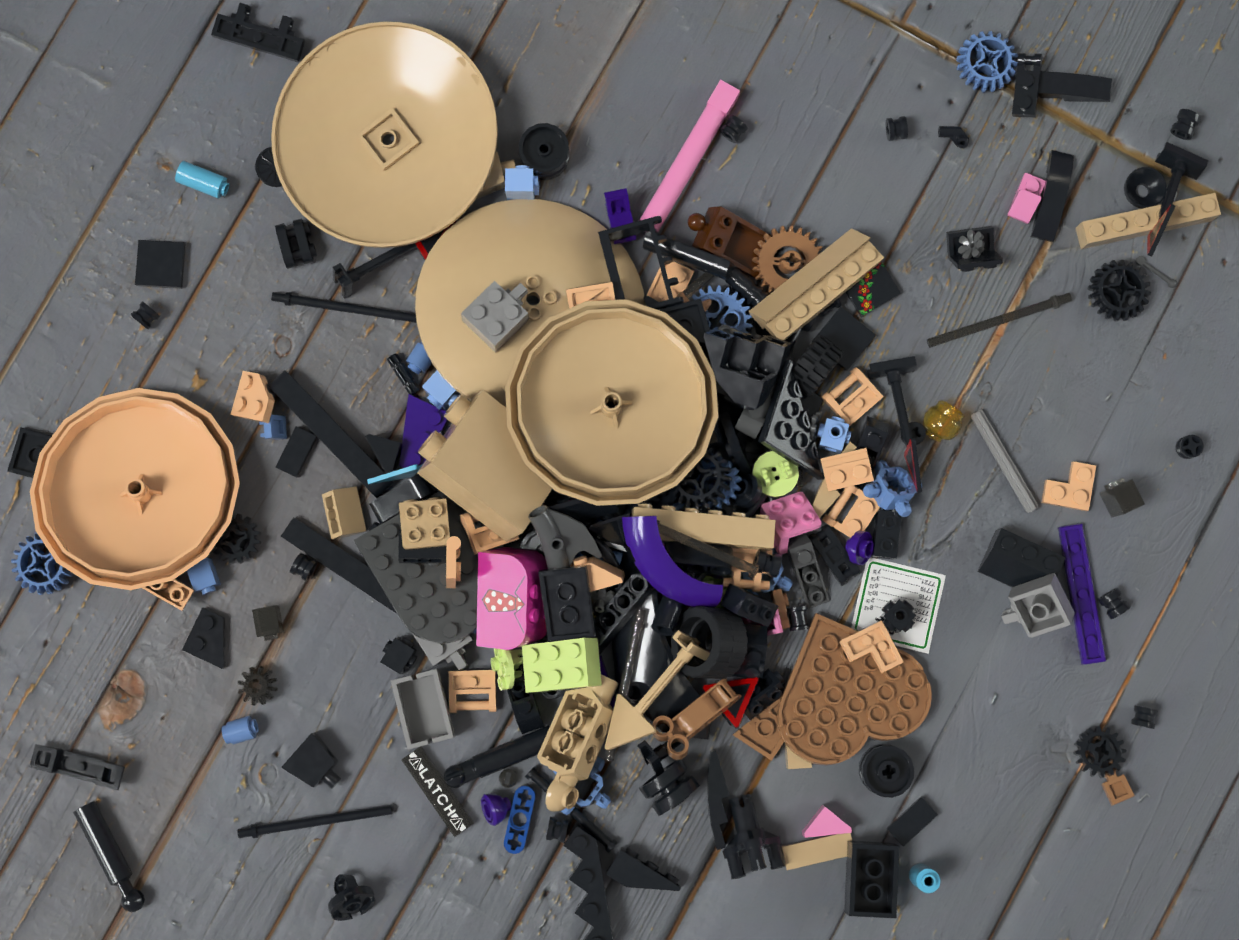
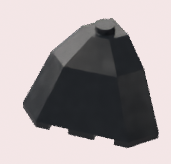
[704,329,792,410]

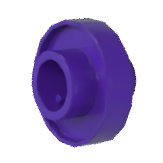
[845,530,874,565]

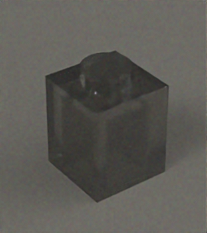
[252,605,284,641]

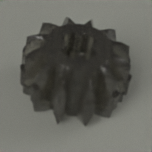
[238,666,278,706]

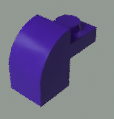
[604,188,636,244]

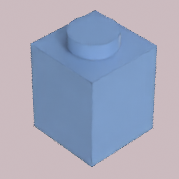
[187,558,221,595]

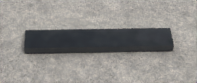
[281,517,396,613]

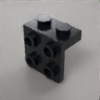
[946,226,1003,272]

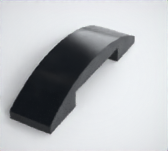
[1031,150,1074,242]
[29,744,125,790]

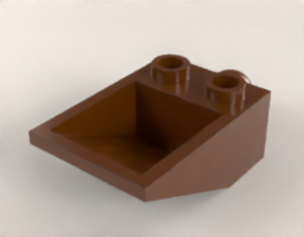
[687,206,772,279]

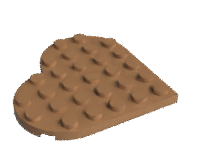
[777,613,932,765]

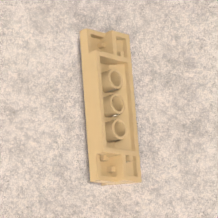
[748,228,884,340]

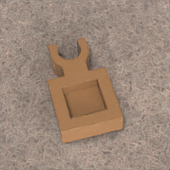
[770,589,790,629]
[1100,762,1135,806]

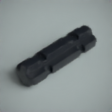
[387,353,420,395]

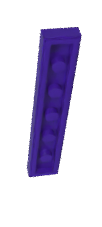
[1058,524,1106,665]

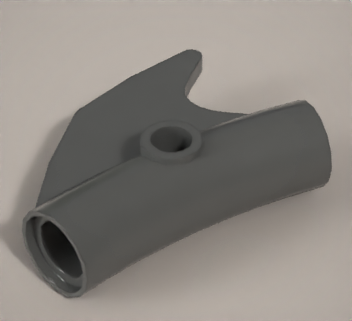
[528,505,602,569]

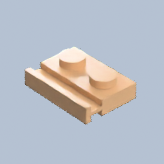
[646,262,695,302]
[820,448,874,491]

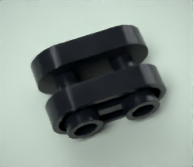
[275,218,317,269]

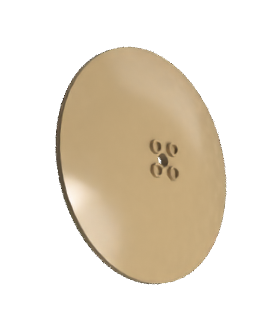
[271,22,498,248]
[415,199,645,407]

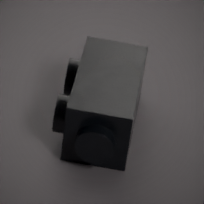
[871,508,901,560]

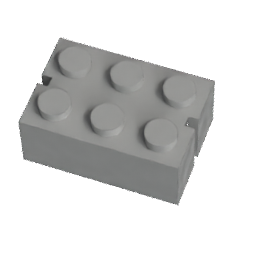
[391,669,456,750]

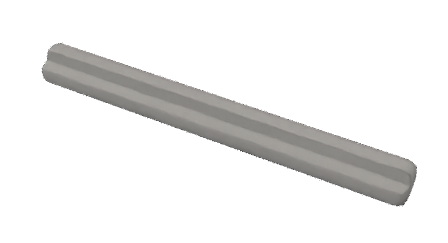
[971,410,1038,513]

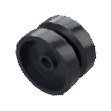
[519,123,570,180]
[859,744,914,798]
[639,760,700,816]

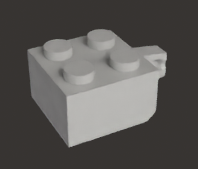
[461,281,529,353]
[1001,573,1075,638]
[412,633,474,671]

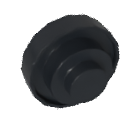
[730,474,762,509]

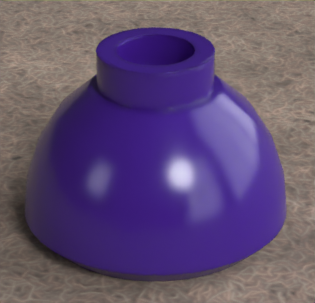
[481,793,511,826]

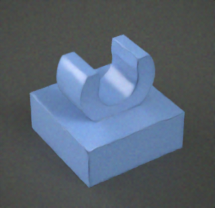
[259,415,287,440]

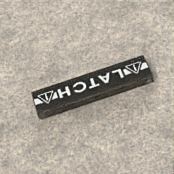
[402,746,474,837]

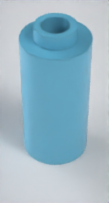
[175,161,229,199]
[909,864,940,893]

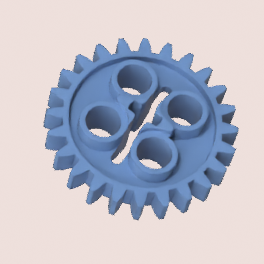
[691,285,753,333]

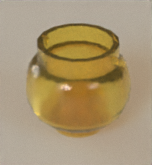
[923,400,965,442]

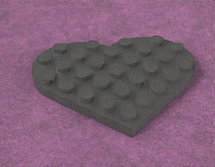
[354,491,504,644]

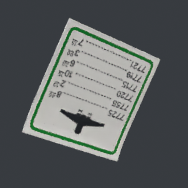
[851,557,946,654]

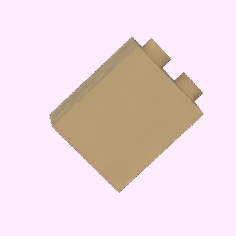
[417,390,553,542]

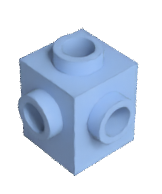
[817,416,852,454]

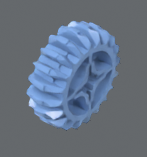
[956,31,1018,93]
[11,533,74,595]

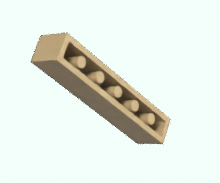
[1076,193,1221,249]
[631,504,776,551]

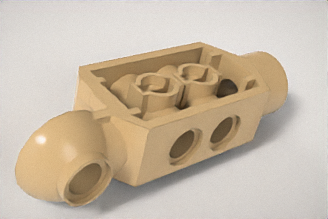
[537,675,619,811]

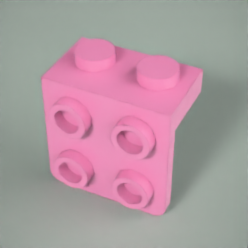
[760,492,822,555]

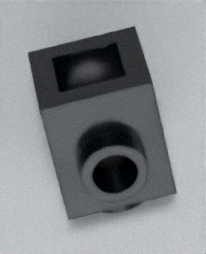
[380,637,417,674]

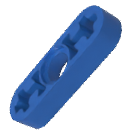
[504,785,536,854]

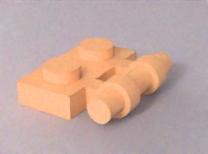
[722,547,773,592]

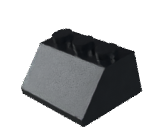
[543,495,619,525]
[977,528,1066,587]

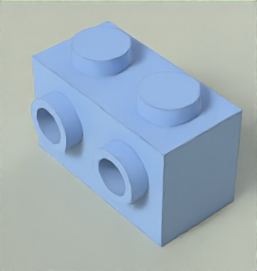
[505,165,539,200]
[422,370,460,411]

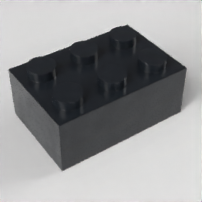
[844,841,899,918]

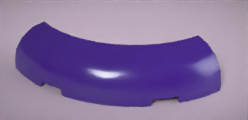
[622,516,723,607]

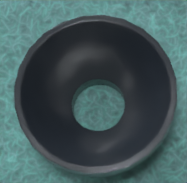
[1124,167,1167,209]

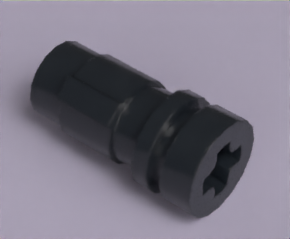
[725,268,769,308]

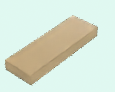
[781,833,852,870]

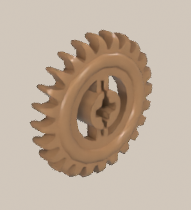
[752,225,823,294]

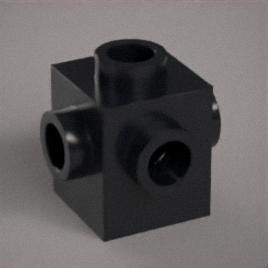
[879,599,916,633]

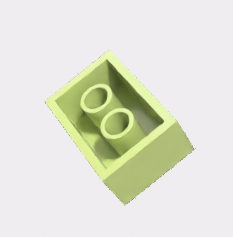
[522,638,602,693]

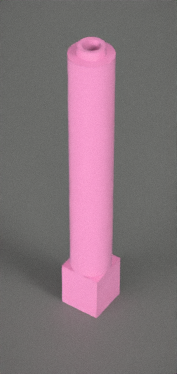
[639,79,740,233]

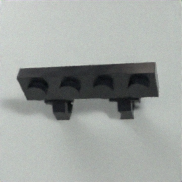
[211,3,305,63]

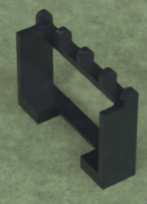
[598,216,684,310]

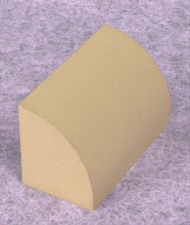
[322,486,366,539]

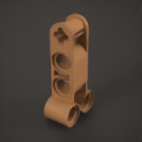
[652,679,741,760]

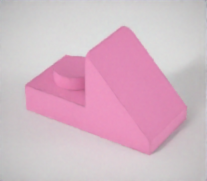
[1007,173,1045,224]

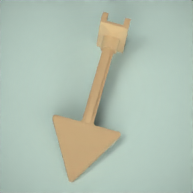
[605,630,710,750]

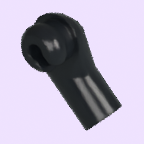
[938,126,969,148]

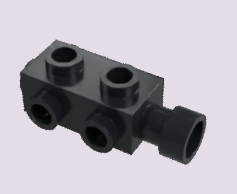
[722,668,785,726]

